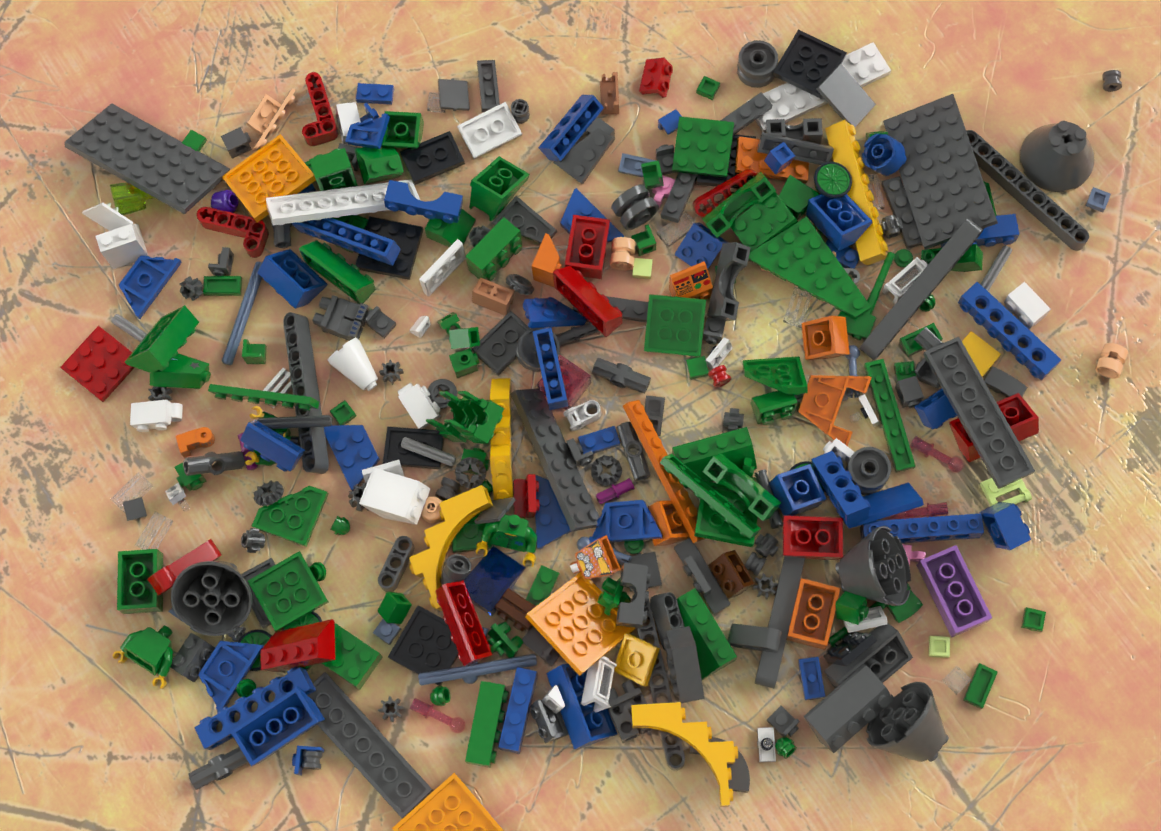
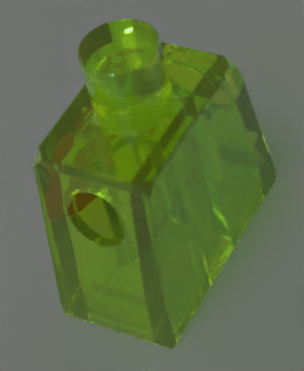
[110,182,154,215]

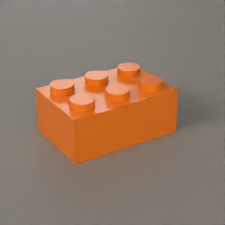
[786,578,840,650]

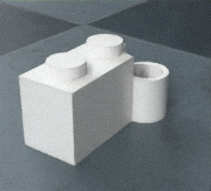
[397,383,441,429]
[130,400,183,432]

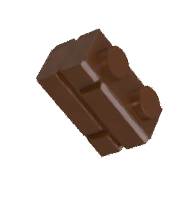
[495,588,536,632]

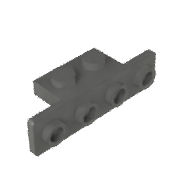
[674,538,730,614]

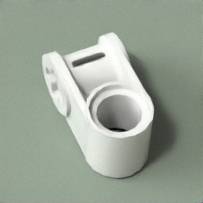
[563,400,602,431]

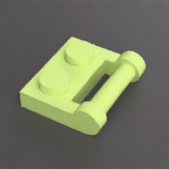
[980,478,1032,506]

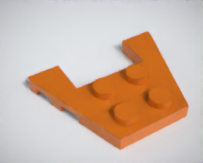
[797,375,872,446]

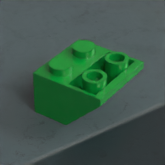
[751,391,798,425]

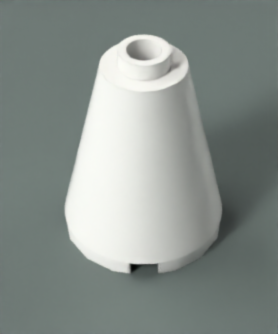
[328,338,378,391]

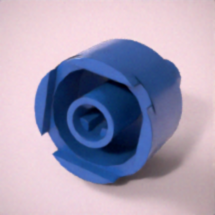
[862,134,907,176]

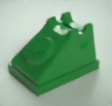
[469,156,530,221]

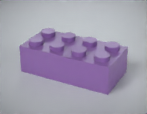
[916,545,992,638]

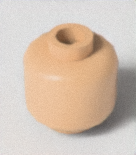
[421,496,442,524]

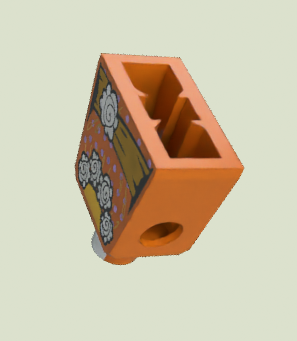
[570,535,621,579]

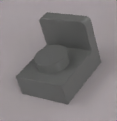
[338,143,359,171]
[656,145,675,175]
[208,247,234,276]
[365,306,396,339]
[702,317,726,345]
[566,438,594,466]
[766,706,800,737]

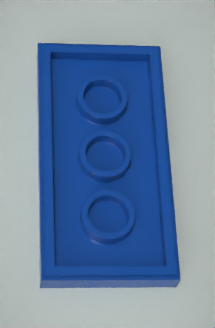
[836,482,924,529]

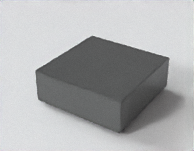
[123,497,147,521]

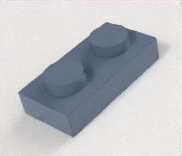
[618,153,656,178]

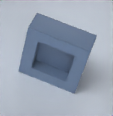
[1085,187,1111,212]
[373,619,401,645]

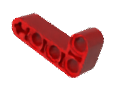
[302,72,339,146]
[693,169,757,217]
[196,207,269,258]
[147,539,222,596]

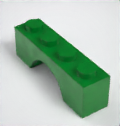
[702,172,776,238]
[702,454,782,521]

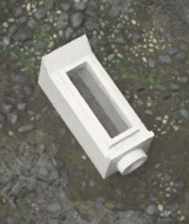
[882,257,928,304]
[581,656,617,712]

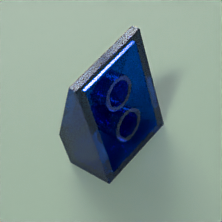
[464,546,526,616]

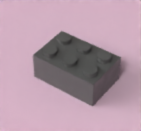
[663,626,705,703]

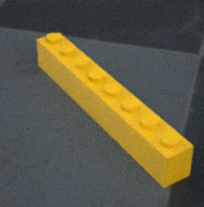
[825,120,888,266]

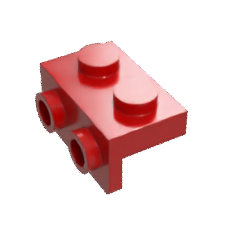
[639,57,673,98]
[513,474,540,518]

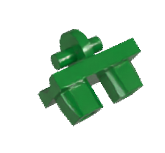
[597,577,631,616]
[488,622,524,658]

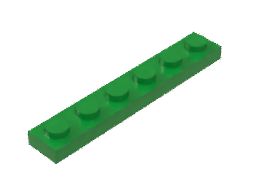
[864,359,916,472]
[208,384,319,411]
[660,453,761,538]

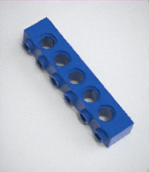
[292,218,401,266]
[958,282,1061,381]
[860,513,984,543]
[194,667,316,750]

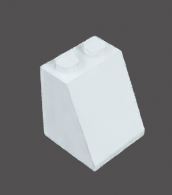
[96,224,148,269]
[359,468,430,525]

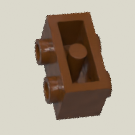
[708,550,755,599]

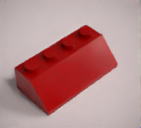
[553,266,623,337]
[949,393,1039,462]
[435,580,492,666]
[261,619,335,672]

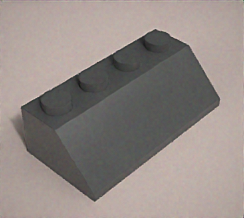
[824,623,913,688]
[804,664,894,753]

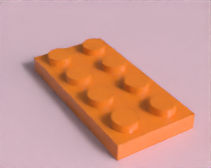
[735,136,809,183]

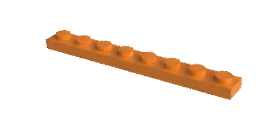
[623,400,706,543]

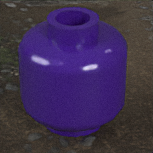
[211,190,239,213]

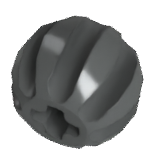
[348,483,369,512]

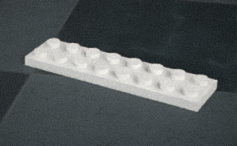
[747,42,891,133]
[266,179,420,225]

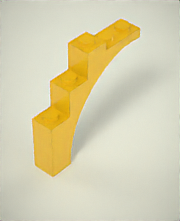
[489,378,513,500]
[409,485,493,611]
[631,702,738,807]

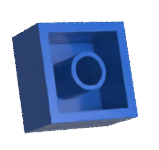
[769,464,826,516]
[979,502,1031,550]

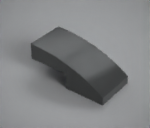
[983,366,1028,397]
[645,395,665,436]

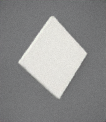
[82,203,133,231]

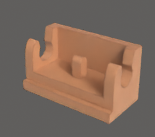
[600,72,619,115]
[472,277,514,316]

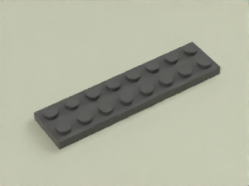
[923,336,1035,489]
[510,388,599,532]
[308,672,433,819]

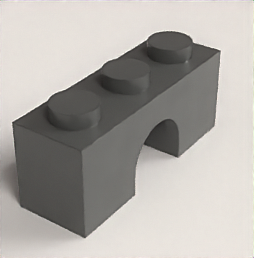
[765,118,823,144]
[616,563,651,628]

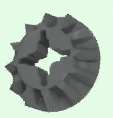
[506,274,534,295]
[428,379,458,409]
[591,455,622,486]
[455,457,486,489]
[253,480,284,506]

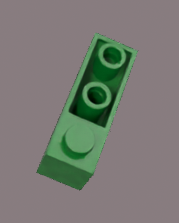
[921,244,983,272]

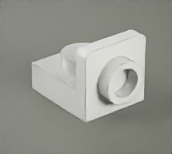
[823,438,855,463]

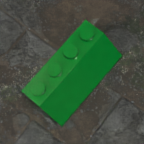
[299,240,376,304]
[125,305,199,373]
[672,427,757,489]
[676,588,737,680]

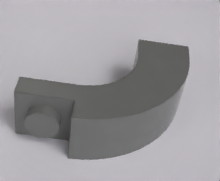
[689,737,750,793]

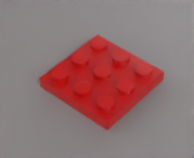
[60,325,135,402]

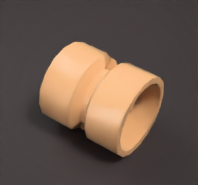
[610,237,636,271]
[1096,343,1129,379]

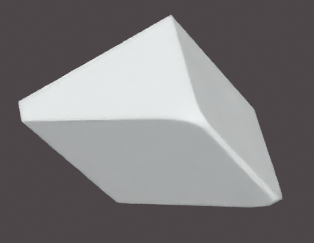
[410,316,431,338]
[541,685,565,714]

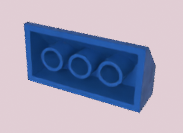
[546,663,617,750]
[230,687,325,766]

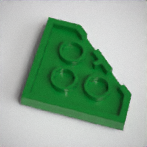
[743,356,808,395]
[252,486,329,547]

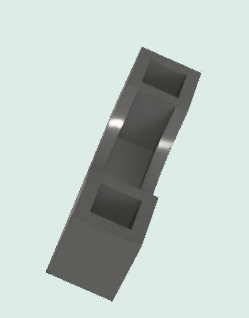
[707,242,751,321]

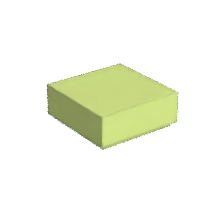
[632,258,653,279]
[929,636,950,658]

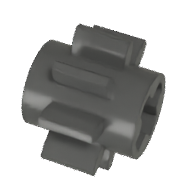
[880,215,903,238]
[469,225,490,247]
[180,276,203,301]
[379,360,404,385]
[148,387,173,401]
[723,408,744,432]
[241,528,265,553]
[754,533,779,558]
[753,573,778,599]
[378,696,405,722]

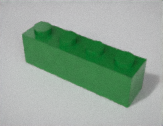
[465,681,509,768]

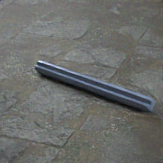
[222,262,262,365]
[418,654,537,685]

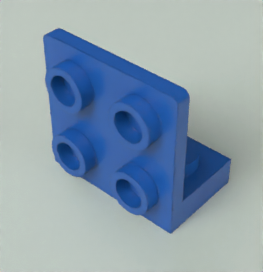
[675,222,729,269]

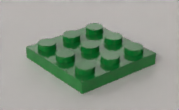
[672,116,734,178]
[644,294,706,357]
[694,481,758,548]
[248,551,329,633]

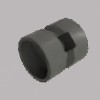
[440,554,471,585]

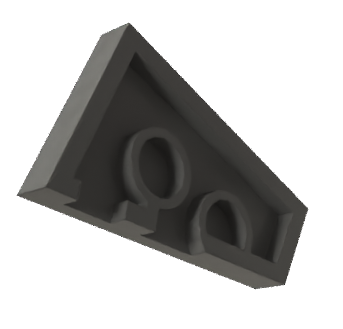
[553,128,614,184]
[492,196,557,244]

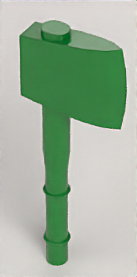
[838,252,895,341]
[828,583,923,646]

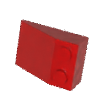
[565,215,610,279]
[783,516,843,560]

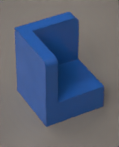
[658,109,682,135]
[764,142,795,175]

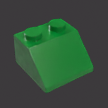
[381,111,424,149]
[355,146,404,185]
[425,209,476,247]

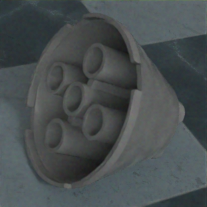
[1020,121,1094,192]
[836,526,911,606]
[171,561,252,636]
[866,682,949,762]

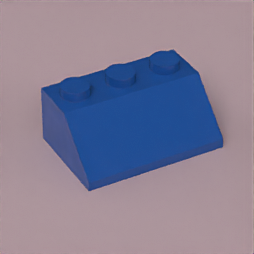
[806,194,872,250]
[258,249,328,309]
[240,420,305,472]

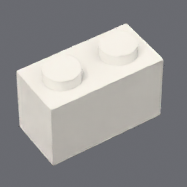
[1004,282,1051,329]

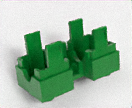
[426,391,504,444]

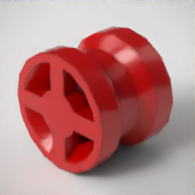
[708,365,732,388]

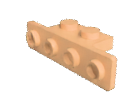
[246,88,295,151]

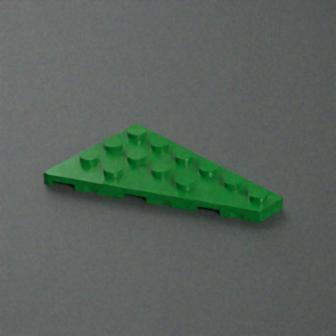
[748,217,871,319]

